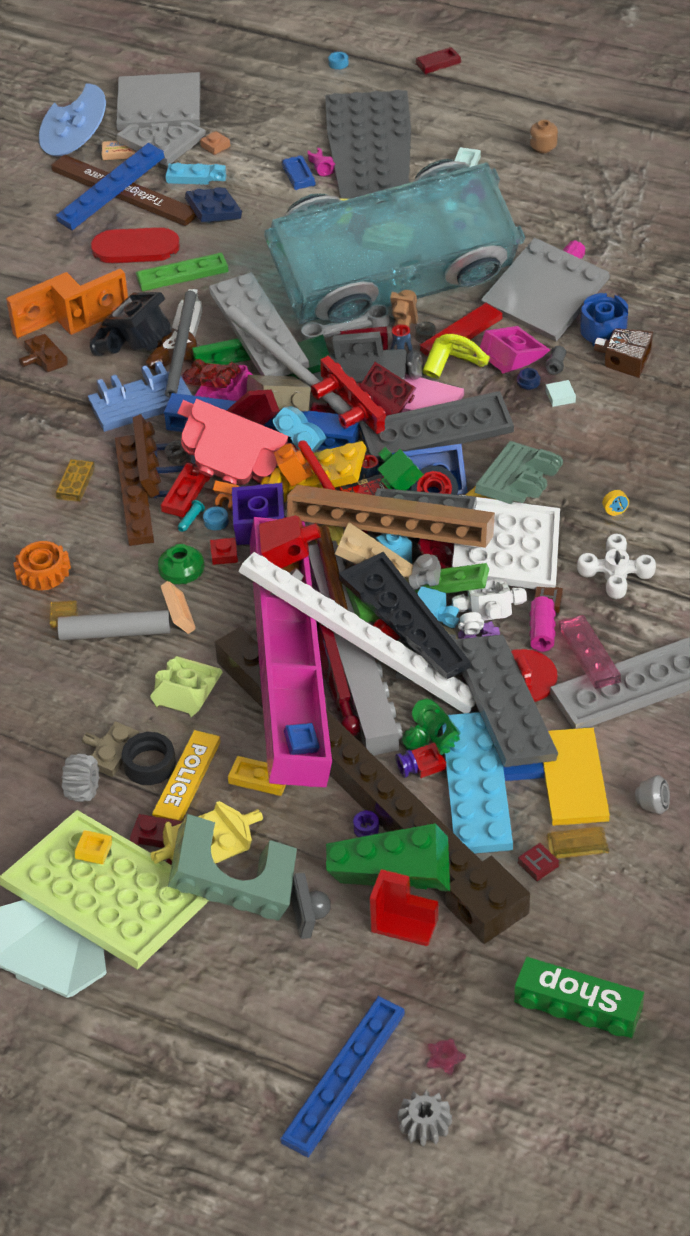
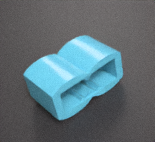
[272,406,326,452]

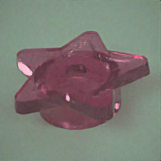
[427,1038,466,1075]

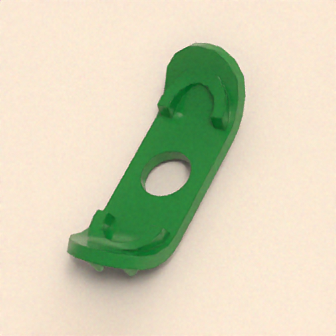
[412,699,461,755]

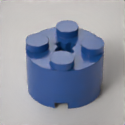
[580,293,628,346]

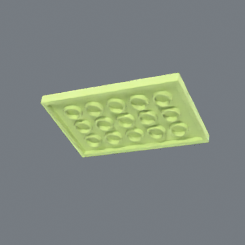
[0,810,209,970]

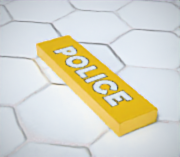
[152,730,221,821]

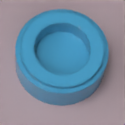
[328,52,349,69]
[203,507,229,531]

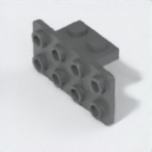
[313,332,407,383]

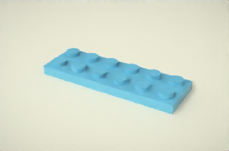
[442,712,513,854]

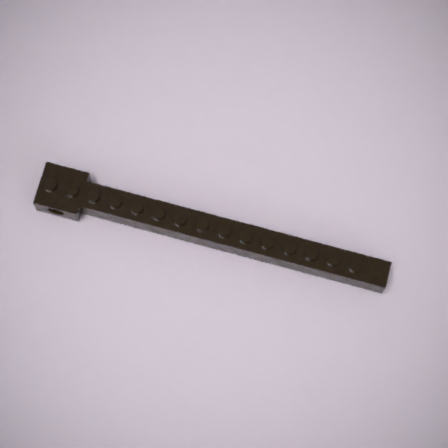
[215,626,530,944]

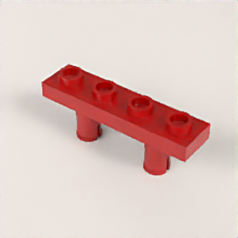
[311,355,386,434]

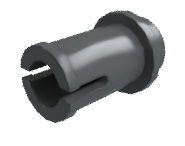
[545,346,566,375]

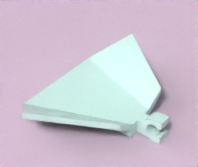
[0,900,107,998]

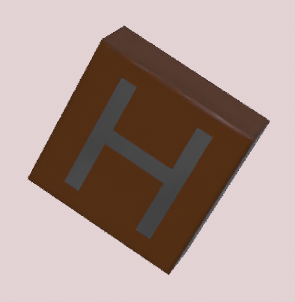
[534,587,563,613]

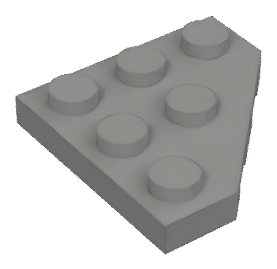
[117,122,205,166]

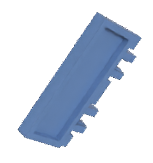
[88,361,192,432]

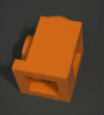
[274,443,313,487]

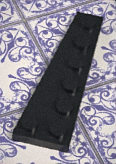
[339,552,470,679]

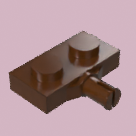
[19,334,68,373]

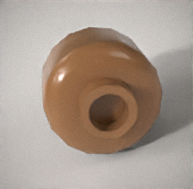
[530,120,558,153]

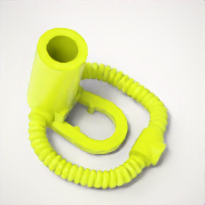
[422,334,490,379]

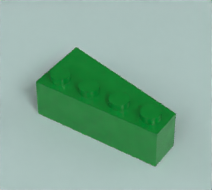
[326,823,450,891]

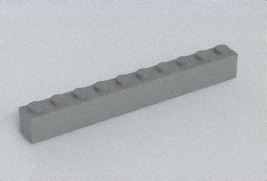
[309,541,403,755]

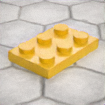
[288,441,367,493]

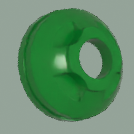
[158,544,205,584]

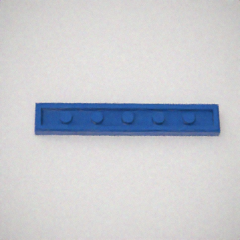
[281,996,405,1158]

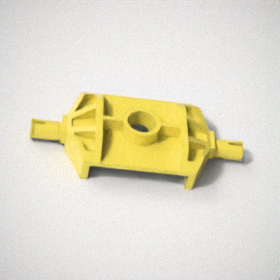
[151,801,263,864]

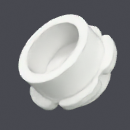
[458,612,484,635]

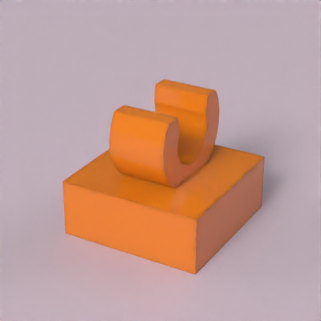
[213,480,240,510]

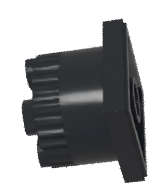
[104,292,172,351]

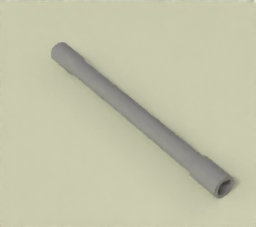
[225,305,351,415]

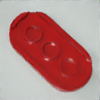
[91,228,180,263]

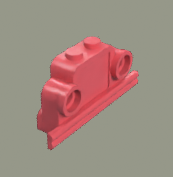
[177,399,300,485]

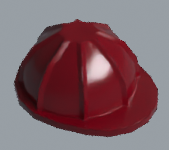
[418,538,454,569]

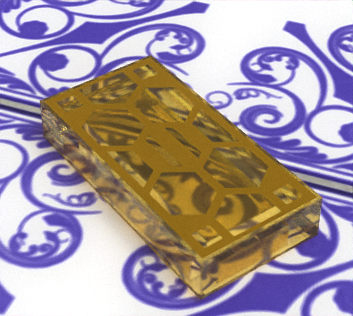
[56,459,95,502]

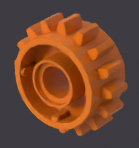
[13,541,71,590]

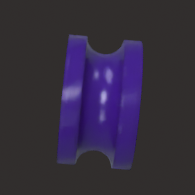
[395,750,418,778]
[353,811,379,838]

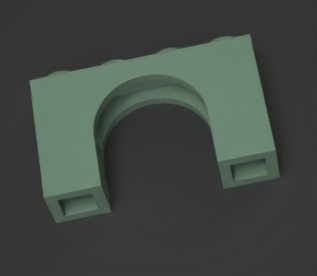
[168,814,297,921]

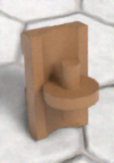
[390,290,418,328]

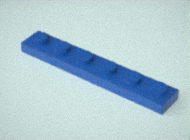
[56,143,165,230]

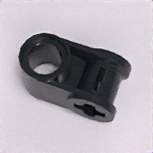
[90,319,126,357]

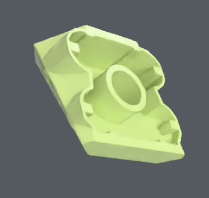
[150,656,223,717]

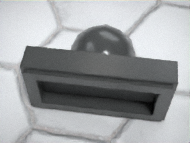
[290,873,331,939]

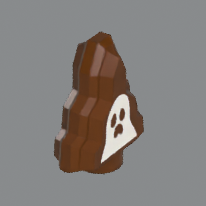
[145,328,197,370]

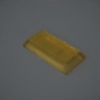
[547,827,609,858]

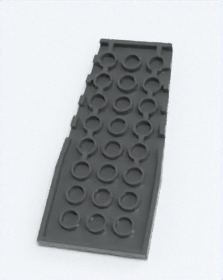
[325,90,411,213]

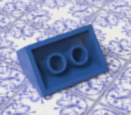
[392,444,468,495]

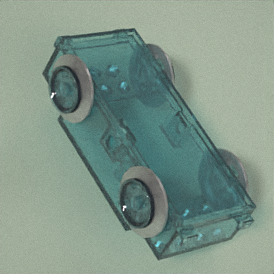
[264,159,525,324]

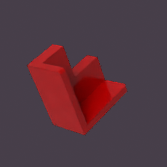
[370,869,439,946]

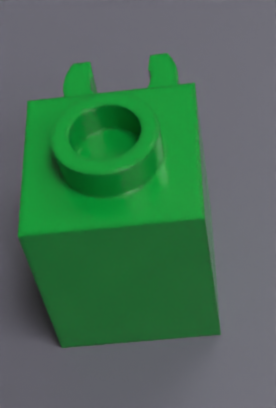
[378,447,424,491]

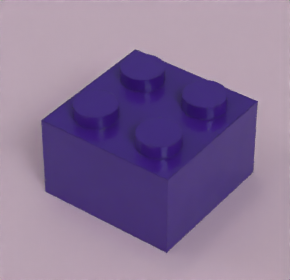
[232,483,286,545]

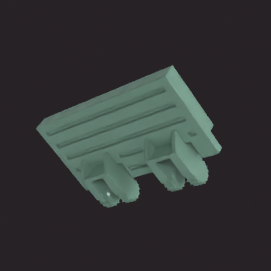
[475,441,564,504]

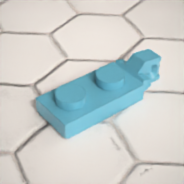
[166,163,226,185]

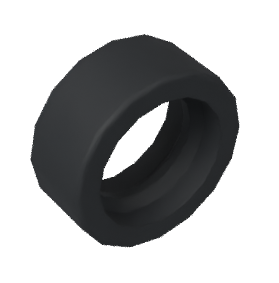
[121,732,176,785]

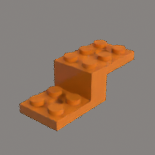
[6,268,128,339]

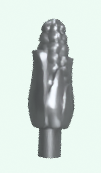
[406,349,424,380]

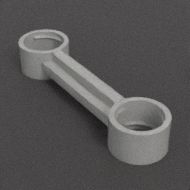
[301,304,390,341]

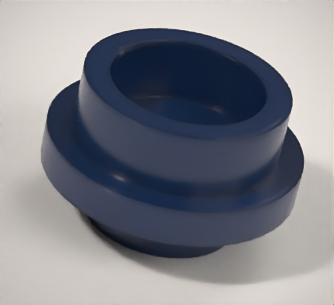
[517,368,541,390]

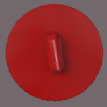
[511,649,558,702]

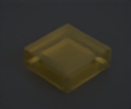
[50,601,78,627]

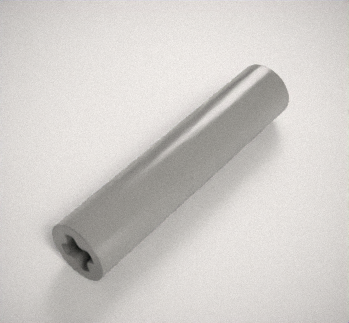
[58,610,171,640]

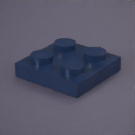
[185,187,242,222]

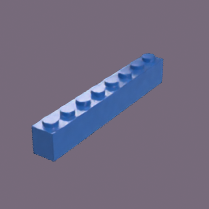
[164,393,360,451]

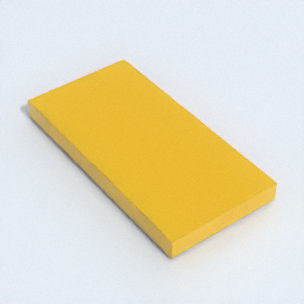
[543,727,610,826]

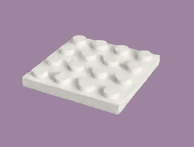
[452,495,560,589]

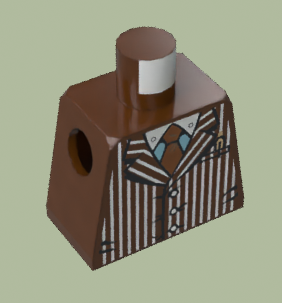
[594,328,653,378]

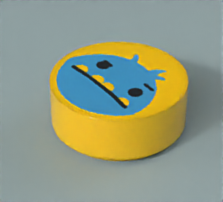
[602,490,629,516]

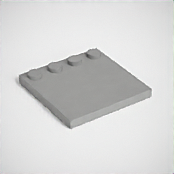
[116,72,200,131]
[481,237,610,342]

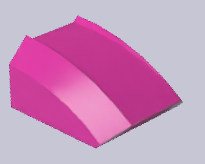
[480,326,550,374]

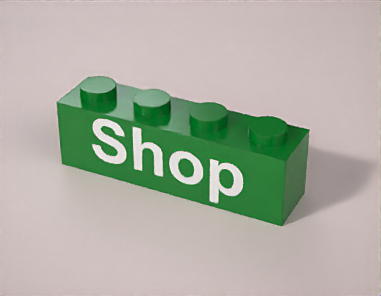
[514,956,644,1039]

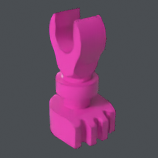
[308,148,335,176]

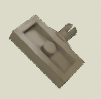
[82,721,139,777]

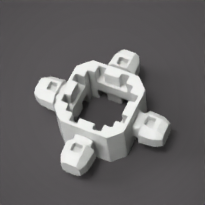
[452,579,527,621]

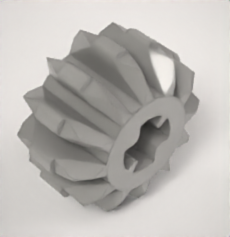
[61,754,100,802]
[397,1089,452,1147]

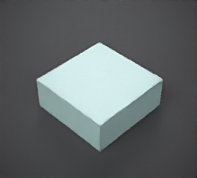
[545,380,576,407]

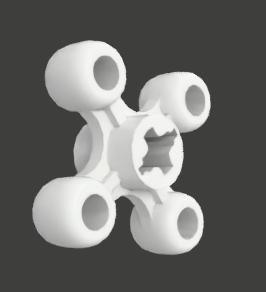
[577,533,656,599]

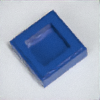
[283,723,320,755]

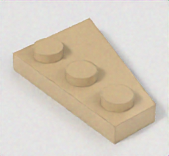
[335,522,413,583]

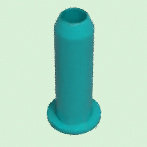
[178,500,205,532]

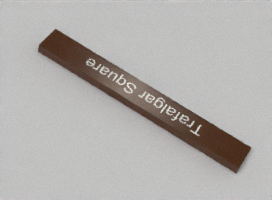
[51,155,197,227]

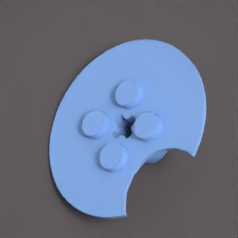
[39,84,106,156]

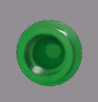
[402,725,430,751]

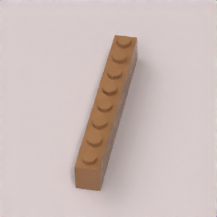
[287,485,495,548]

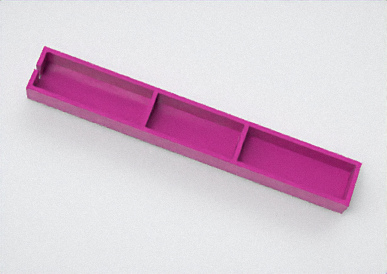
[249,517,332,788]

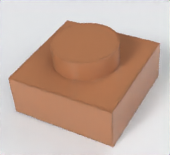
[200,131,230,155]

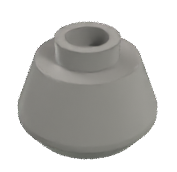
[635,775,670,814]

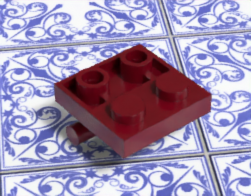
[359,362,416,416]

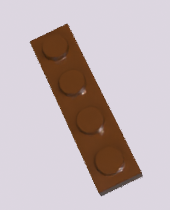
[133,414,161,498]

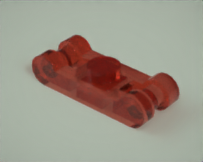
[182,359,241,388]

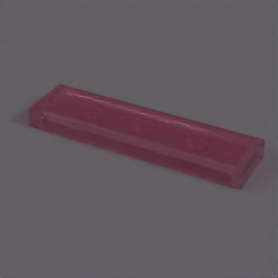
[558,615,621,689]

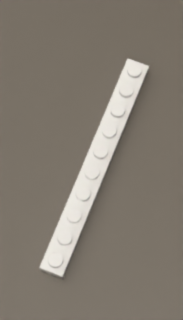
[239,552,476,714]

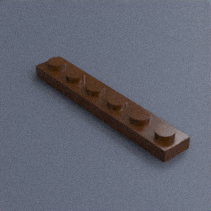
[115,435,154,546]

